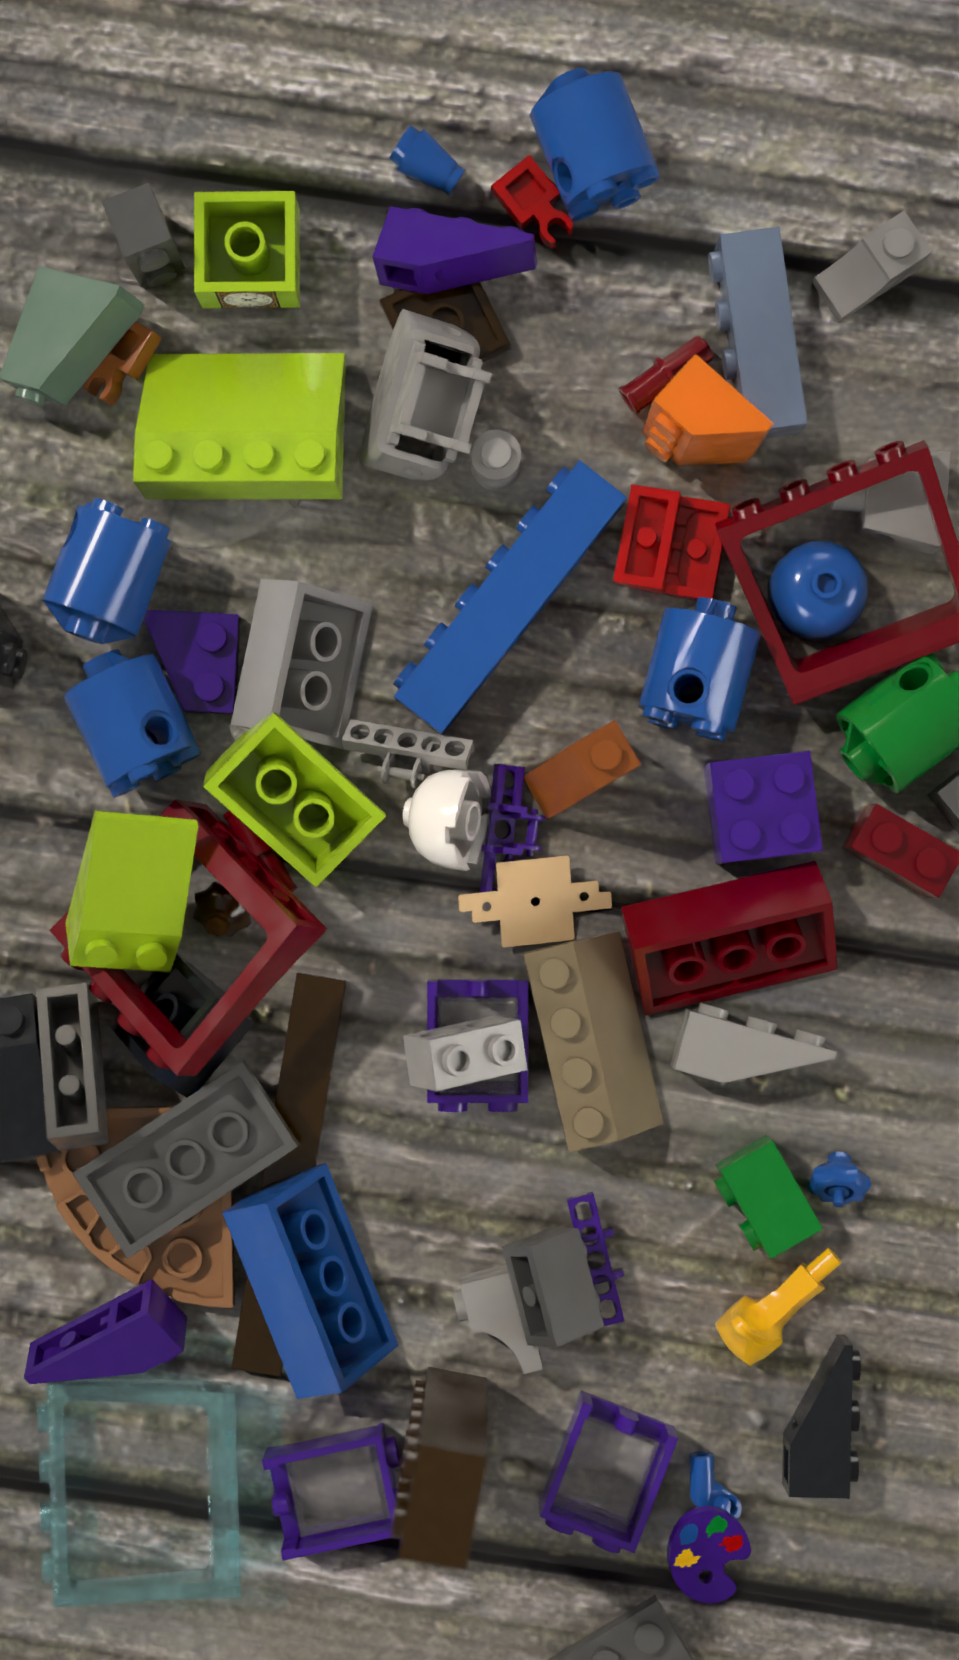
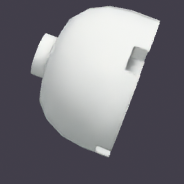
[403,769,491,871]

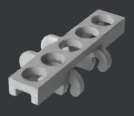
[342,719,475,789]

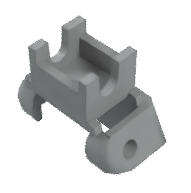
[360,309,492,480]

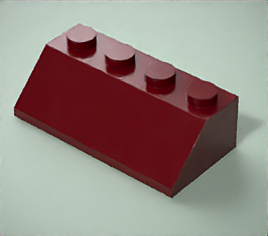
[621,860,838,1016]

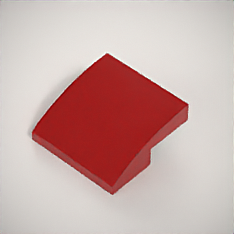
[613,484,731,601]

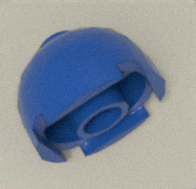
[768,541,868,641]

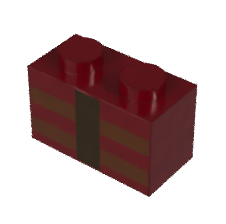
[841,803,959,898]

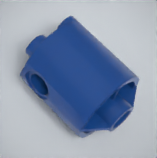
[529,68,661,221]
[42,498,171,645]
[638,597,761,742]
[63,649,201,798]

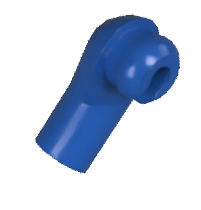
[689,1451,742,1519]

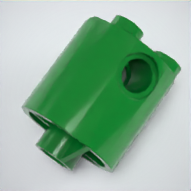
[836,653,959,794]

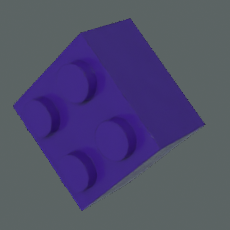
[704,750,823,864]

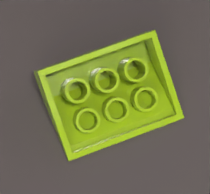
[133,353,346,500]

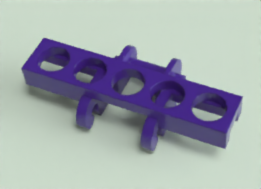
[480,764,546,892]
[566,1192,624,1326]

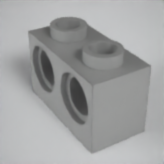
[403,1016,527,1091]

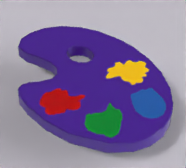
[667,1505,751,1603]

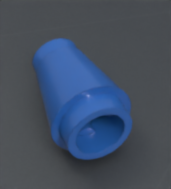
[389,125,465,195]

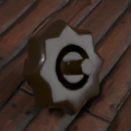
[193,881,251,937]

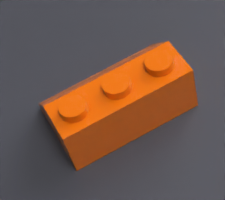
[642,354,774,466]

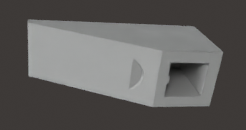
[670,1003,837,1083]

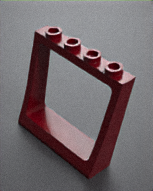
[715,440,959,705]
[49,799,327,1076]

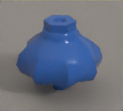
[807,1151,871,1207]

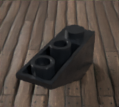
[782,1335,861,1499]

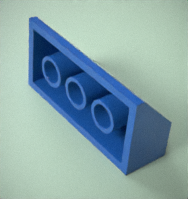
[222,1163,399,1399]

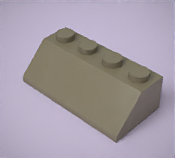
[523,930,664,1152]

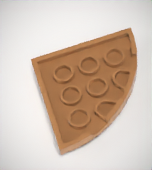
[36,1106,235,1308]

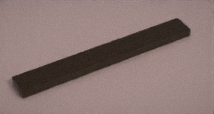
[231,972,347,1377]

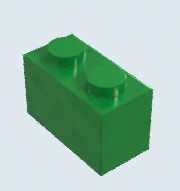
[714,1135,823,1259]

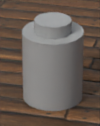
[471,429,521,491]

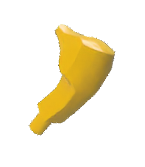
[715,1248,842,1366]

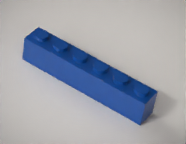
[393,460,627,735]

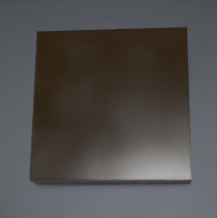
[379,282,511,364]

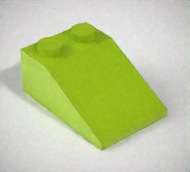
[65,811,198,972]

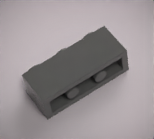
[36,982,110,1151]

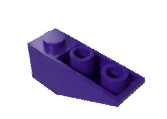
[372,206,537,294]

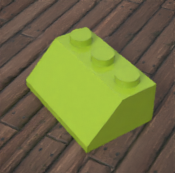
[203,712,386,887]

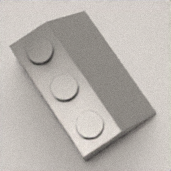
[230,579,373,749]

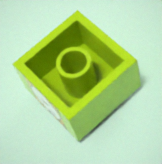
[194,191,300,308]

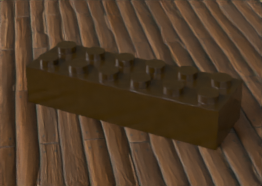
[390,1367,487,1571]

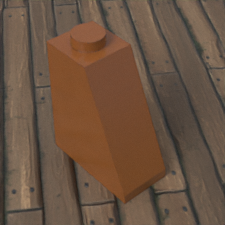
[524,720,641,820]

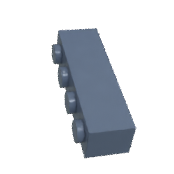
[708,226,807,439]

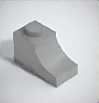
[812,211,932,323]
[453,1265,543,1374]

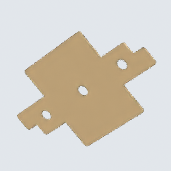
[458,855,612,948]

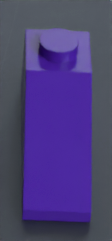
[24,1279,187,1384]

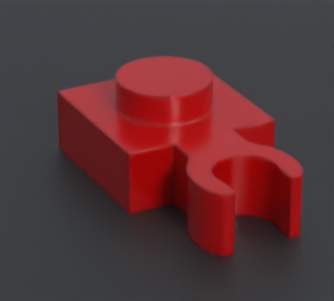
[491,155,573,249]

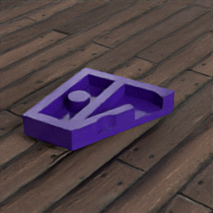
[144,610,241,715]

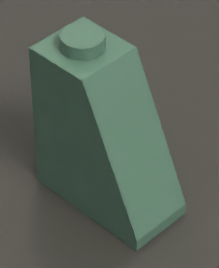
[0,266,145,407]

